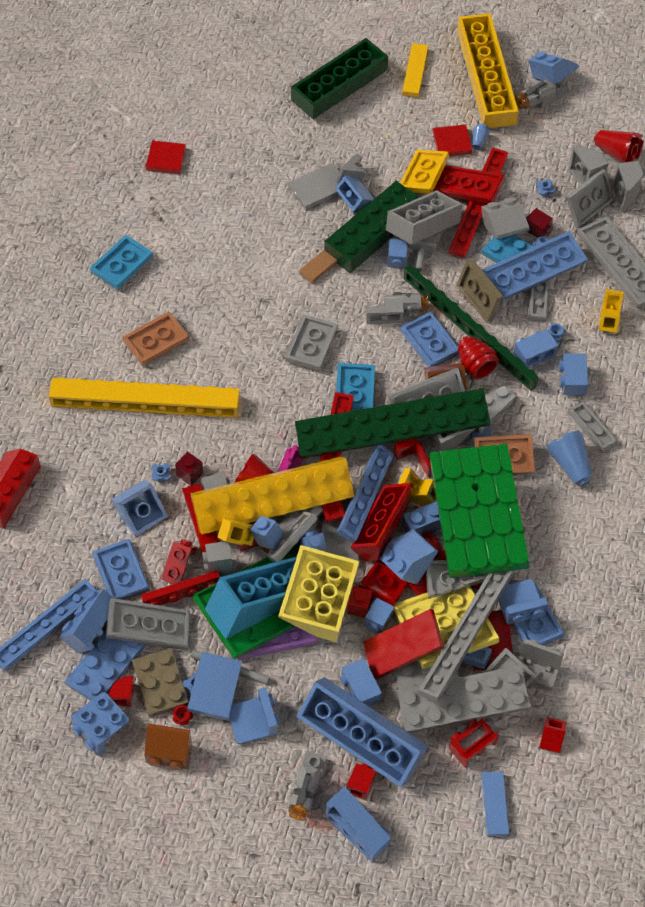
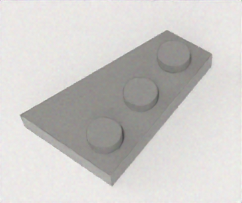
[426,560,487,599]

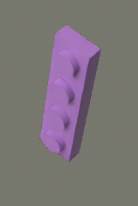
[237,627,317,660]

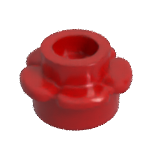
[173,705,193,726]

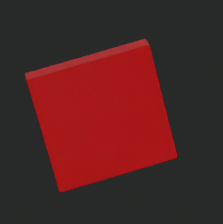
[432,124,472,156]
[146,140,186,174]
[359,560,411,606]

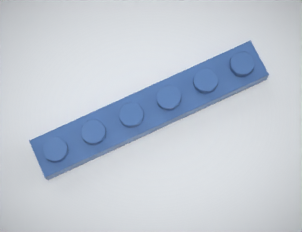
[337,445,394,543]
[0,579,97,672]

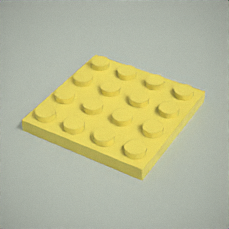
[394,587,499,669]

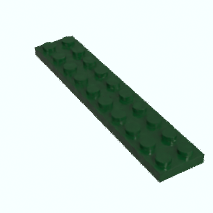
[295,388,491,459]

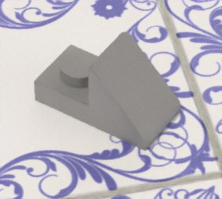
[335,153,365,183]

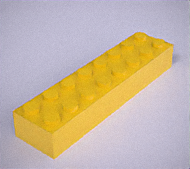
[457,13,518,128]
[190,457,355,534]

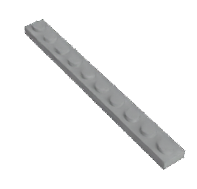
[418,570,516,703]

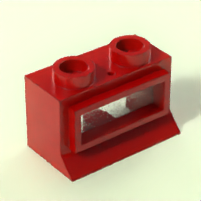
[449,718,499,768]

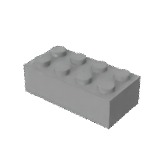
[386,190,462,245]

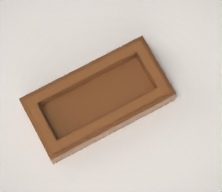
[299,250,337,284]

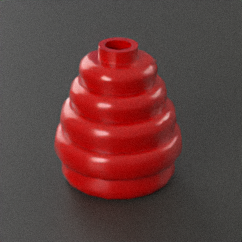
[458,336,499,380]

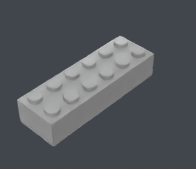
[397,665,531,734]

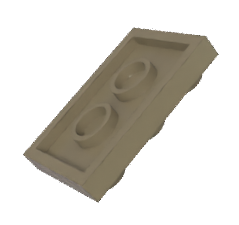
[456,259,503,323]
[132,648,189,718]

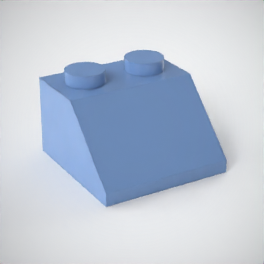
[529,52,579,84]
[111,480,169,536]
[380,530,438,584]

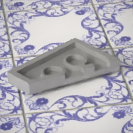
[474,386,515,435]

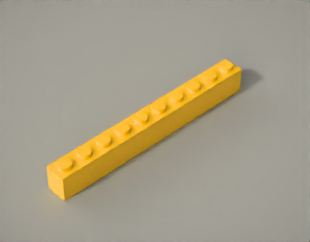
[49,377,240,418]

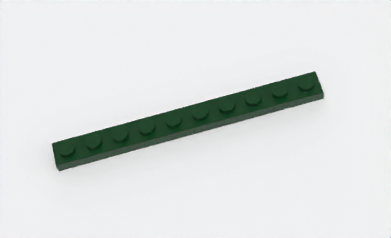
[404,265,538,391]

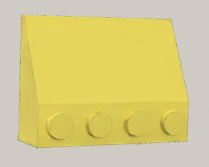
[278,545,359,642]

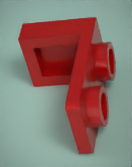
[394,439,432,477]
[162,539,197,584]

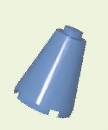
[546,430,592,486]

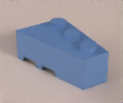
[60,589,113,653]
[326,786,391,862]

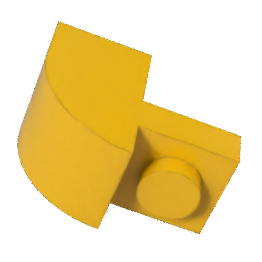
[599,289,624,333]
[398,468,437,506]
[217,517,254,546]

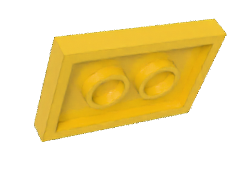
[400,149,449,194]

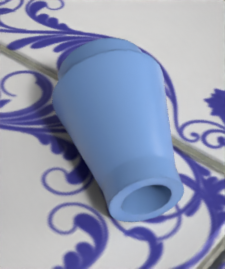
[472,123,490,150]

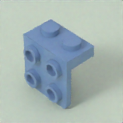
[498,579,548,625]
[229,687,280,745]
[71,692,129,756]

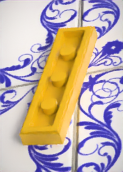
[402,43,428,98]

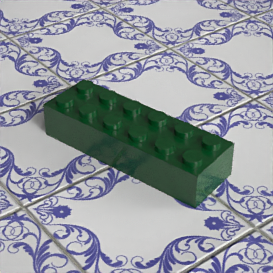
[291,38,388,119]
[324,181,420,274]

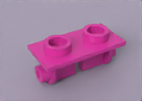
[277,445,303,472]

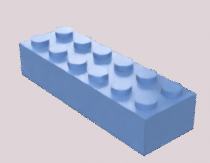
[296,677,429,787]

